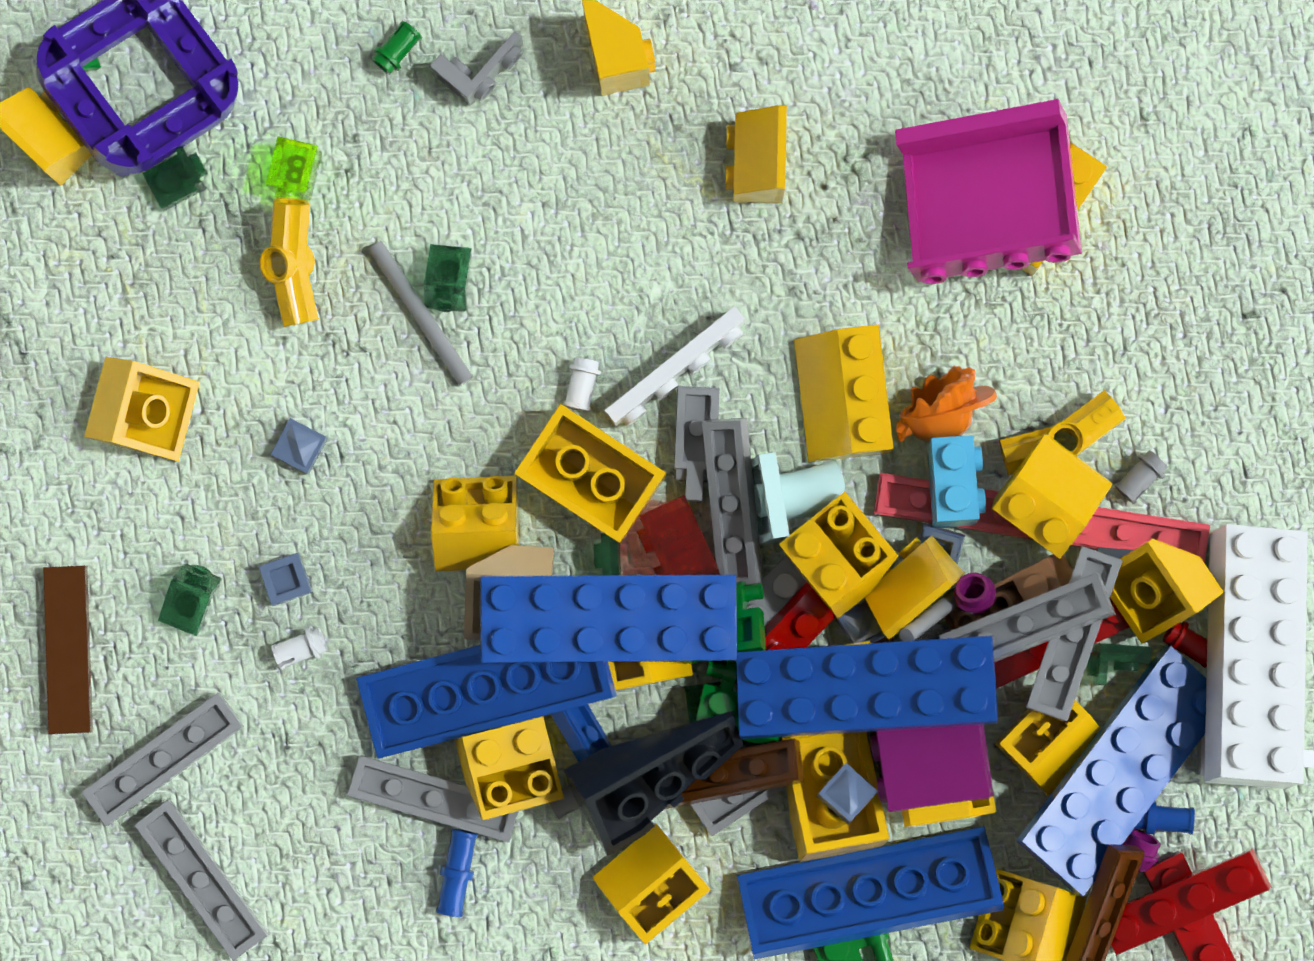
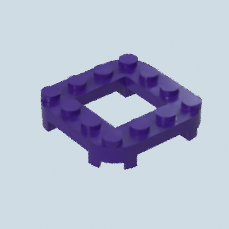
[36,0,238,177]

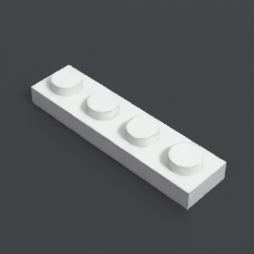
[605,306,745,427]

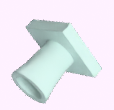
[751,452,846,545]

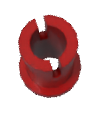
[1162,621,1208,668]

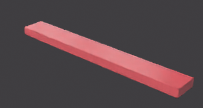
[873,473,1210,563]

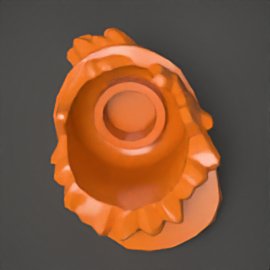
[896,365,997,443]

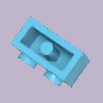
[927,435,986,528]

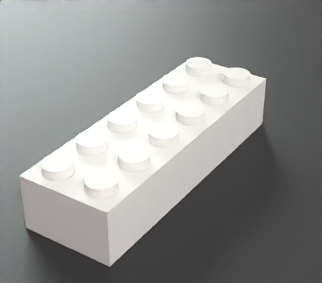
[1204,524,1308,789]

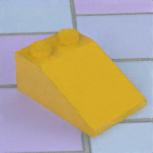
[780,732,889,862]

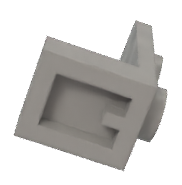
[430,31,523,106]

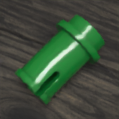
[371,20,422,75]

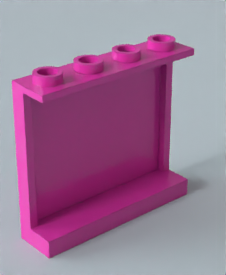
[895,99,1082,284]

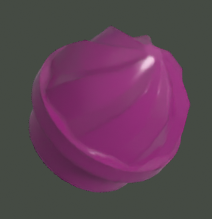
[954,573,996,615]
[1122,829,1161,872]

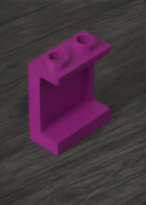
[871,725,994,812]

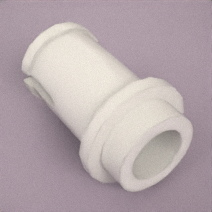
[564,357,602,411]
[271,627,328,670]

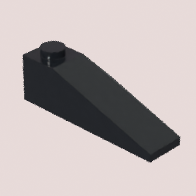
[563,712,743,856]

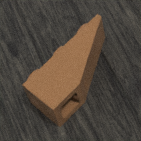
[944,554,1073,631]

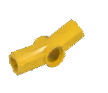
[259,197,319,327]
[999,390,1126,475]

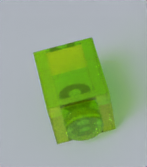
[266,136,323,201]

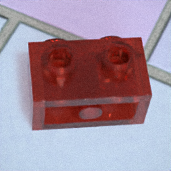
[636,495,721,575]

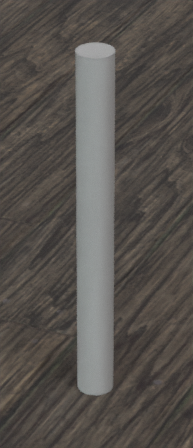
[368,241,473,386]

